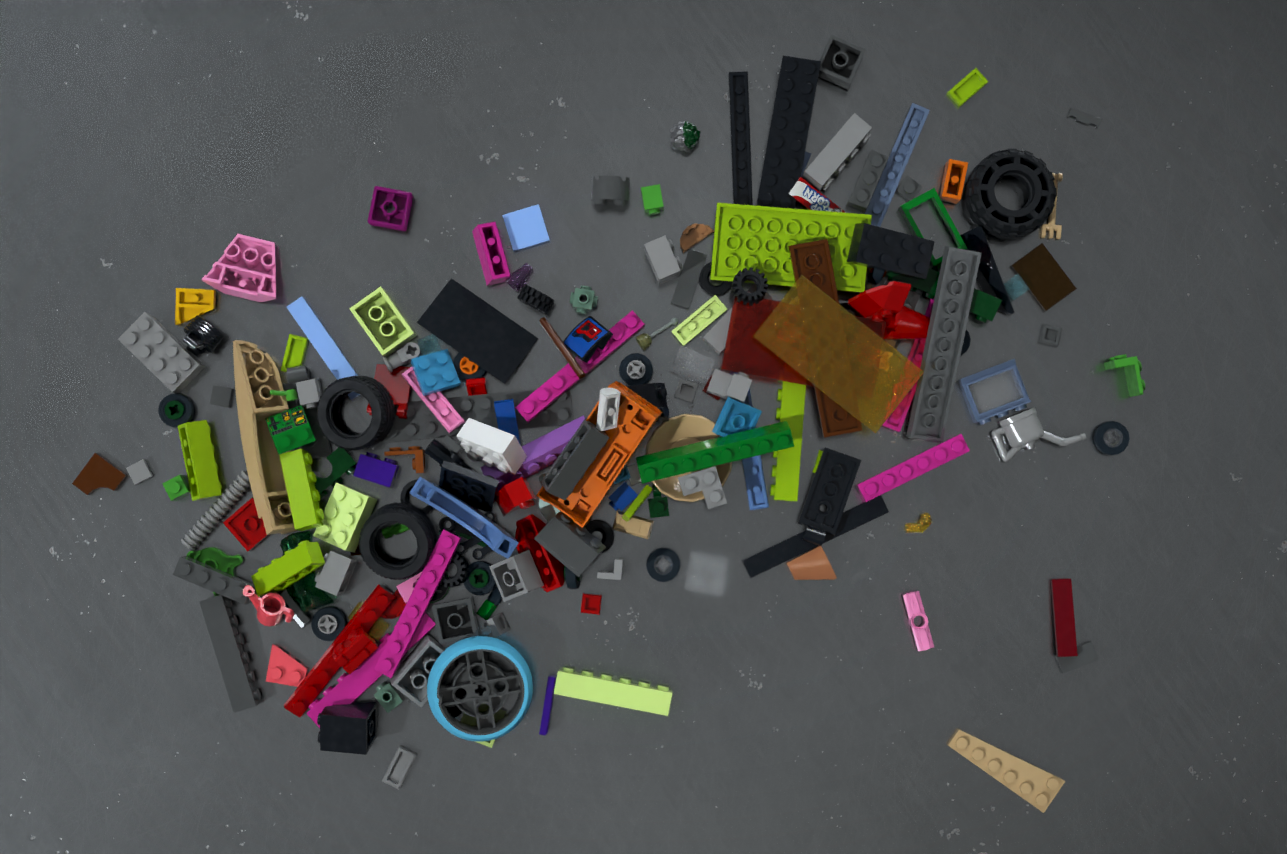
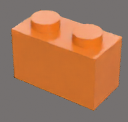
[939,159,968,204]

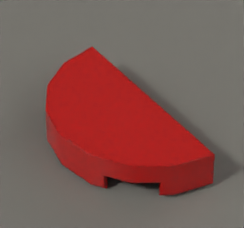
[380,589,407,619]

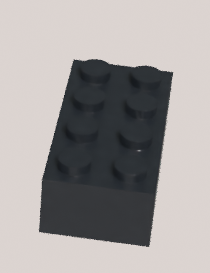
[847,223,935,279]

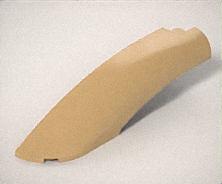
[233,340,297,535]

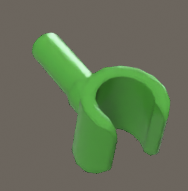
[270,389,298,402]

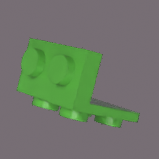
[1104,354,1145,397]

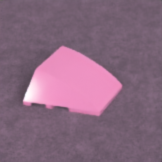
[201,234,276,302]

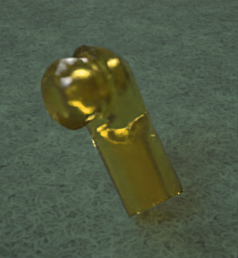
[905,513,932,533]

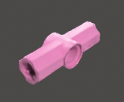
[902,591,934,651]

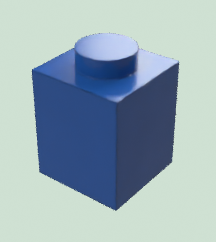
[608,482,638,511]

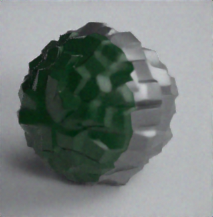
[670,121,701,152]

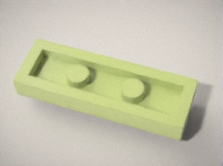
[671,295,728,347]

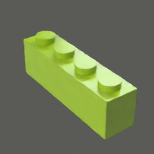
[178,420,222,501]
[279,449,324,531]
[251,540,325,597]

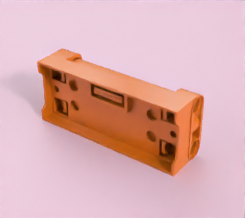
[536,381,662,528]

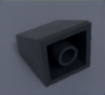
[626,383,669,423]
[317,702,377,755]

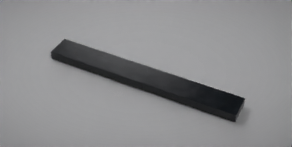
[729,72,753,205]
[742,495,889,578]

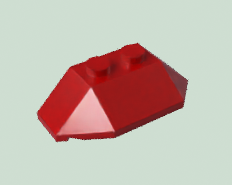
[848,281,911,322]
[515,514,564,592]

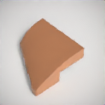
[786,546,837,580]

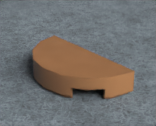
[680,223,714,254]

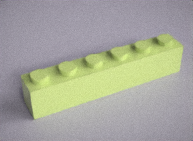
[554,667,672,716]

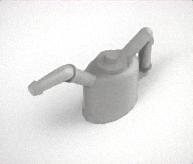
[991,407,1086,462]

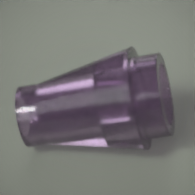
[506,263,534,291]

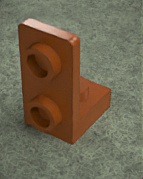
[384,446,426,474]

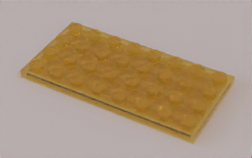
[753,275,924,433]

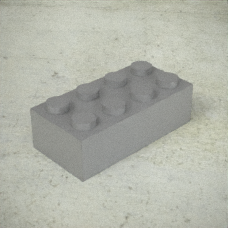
[802,113,872,192]
[118,312,205,394]

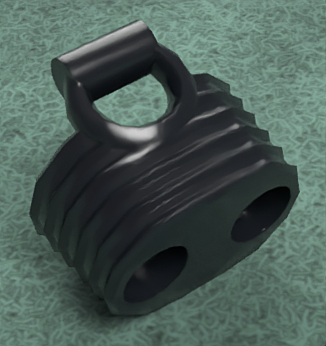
[183,315,224,358]

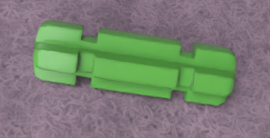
[382,523,410,539]

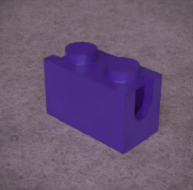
[353,452,400,488]

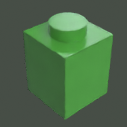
[641,184,664,215]
[162,475,191,501]

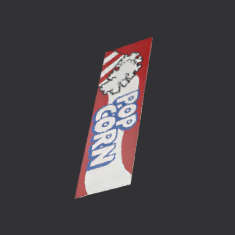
[789,176,846,213]

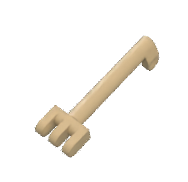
[1040,173,1063,239]

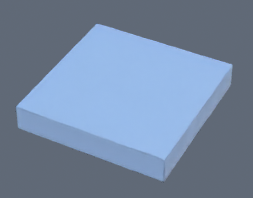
[502,204,550,252]

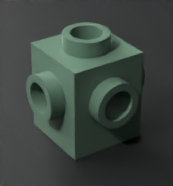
[570,286,598,314]

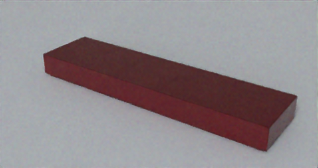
[1051,579,1078,657]

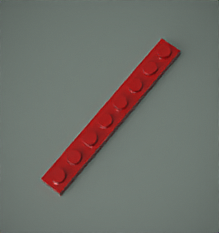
[284,584,395,718]

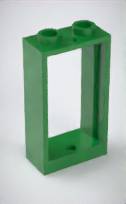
[898,188,967,269]

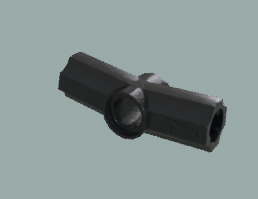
[424,439,478,473]

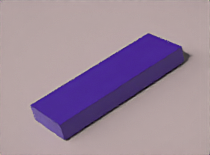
[539,675,557,735]

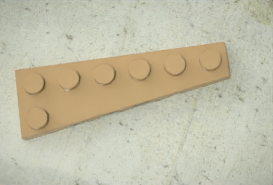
[947,729,1065,813]

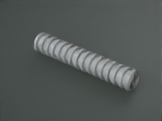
[181,470,251,551]

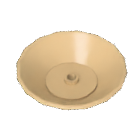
[645,414,732,502]

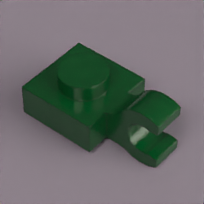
[648,485,669,518]

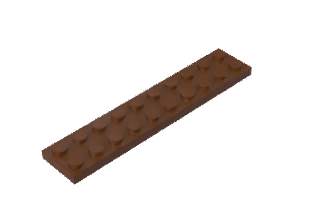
[788,239,862,438]

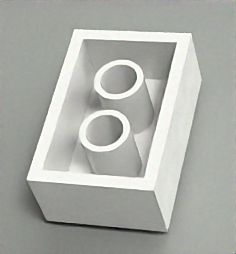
[456,418,527,475]

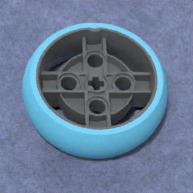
[427,636,533,741]

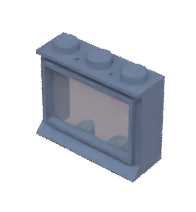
[957,359,1031,425]

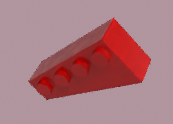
[496,477,537,516]

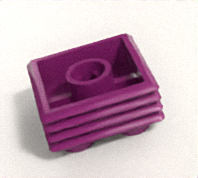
[368,186,413,231]

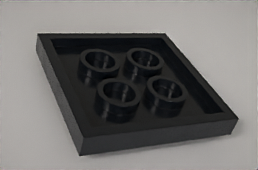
[439,460,499,512]

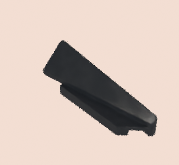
[960,225,1014,315]

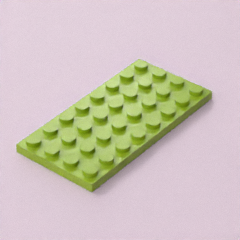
[710,203,872,292]

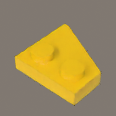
[175,288,216,325]

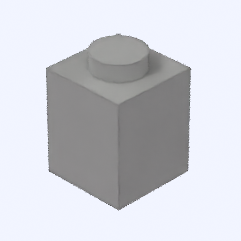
[296,378,321,409]

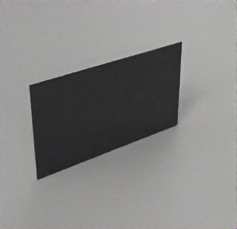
[417,278,538,384]

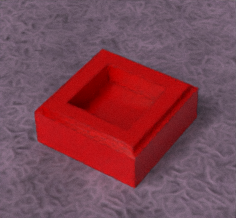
[466,378,488,396]
[581,593,602,615]

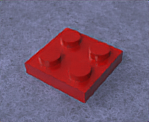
[223,497,268,552]

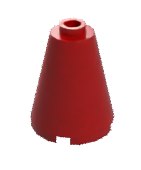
[881,305,930,340]

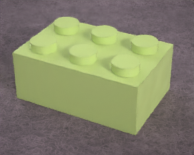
[349,286,417,357]
[313,483,378,553]

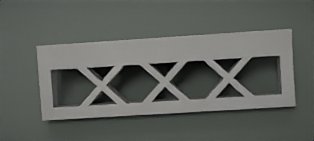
[597,558,624,580]

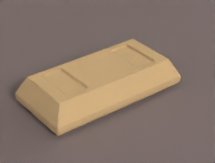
[612,511,654,539]

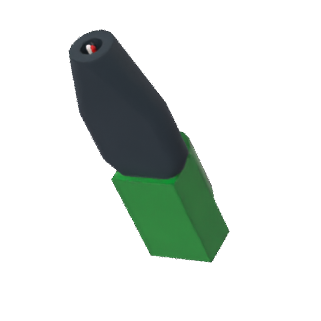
[476,587,502,620]

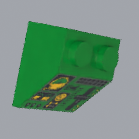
[265,405,316,454]

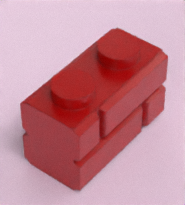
[332,627,379,674]

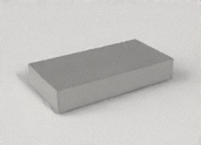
[382,746,417,790]

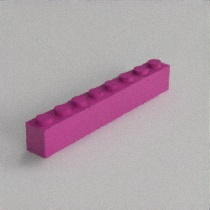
[306,610,436,728]

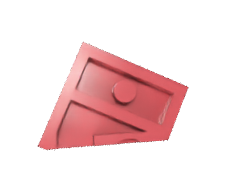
[266,644,308,687]

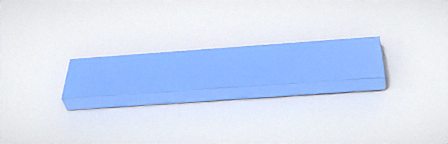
[287,296,361,400]

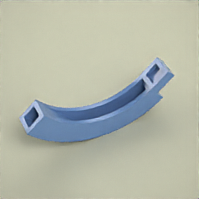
[409,477,519,559]

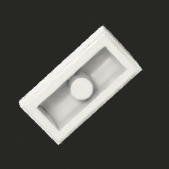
[596,388,621,431]

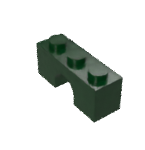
[313,447,358,501]

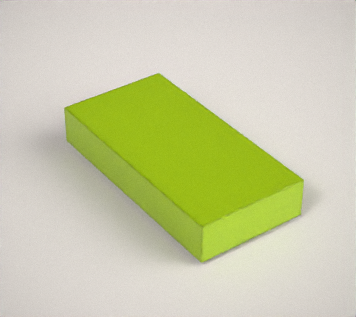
[947,68,989,107]
[280,334,309,373]
[622,485,652,522]

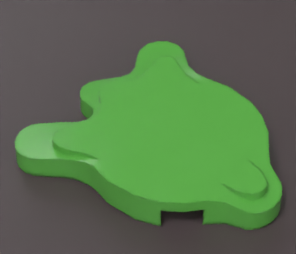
[187,547,244,596]

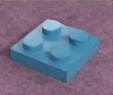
[411,349,460,396]
[712,397,762,437]

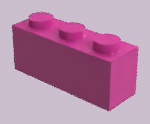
[472,222,510,286]

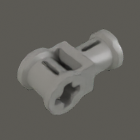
[383,342,421,373]

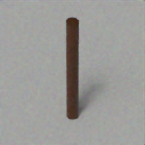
[539,317,585,379]

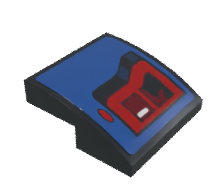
[563,316,613,363]

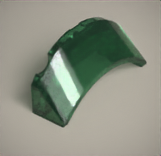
[280,530,334,612]

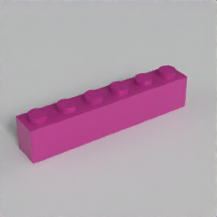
[855,434,970,502]

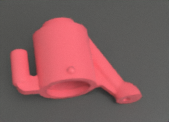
[243,585,294,627]

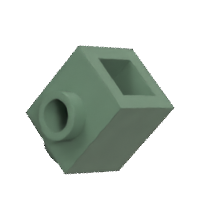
[374,681,405,713]

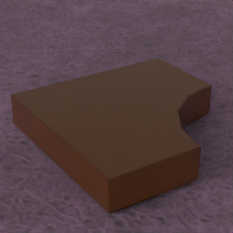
[72,453,128,495]

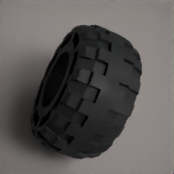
[965,149,1057,239]

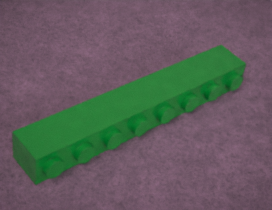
[636,421,794,484]

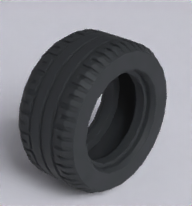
[317,376,395,450]
[359,502,436,580]

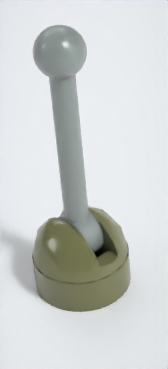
[636,317,678,350]

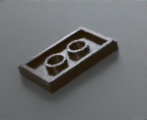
[1011,243,1077,312]

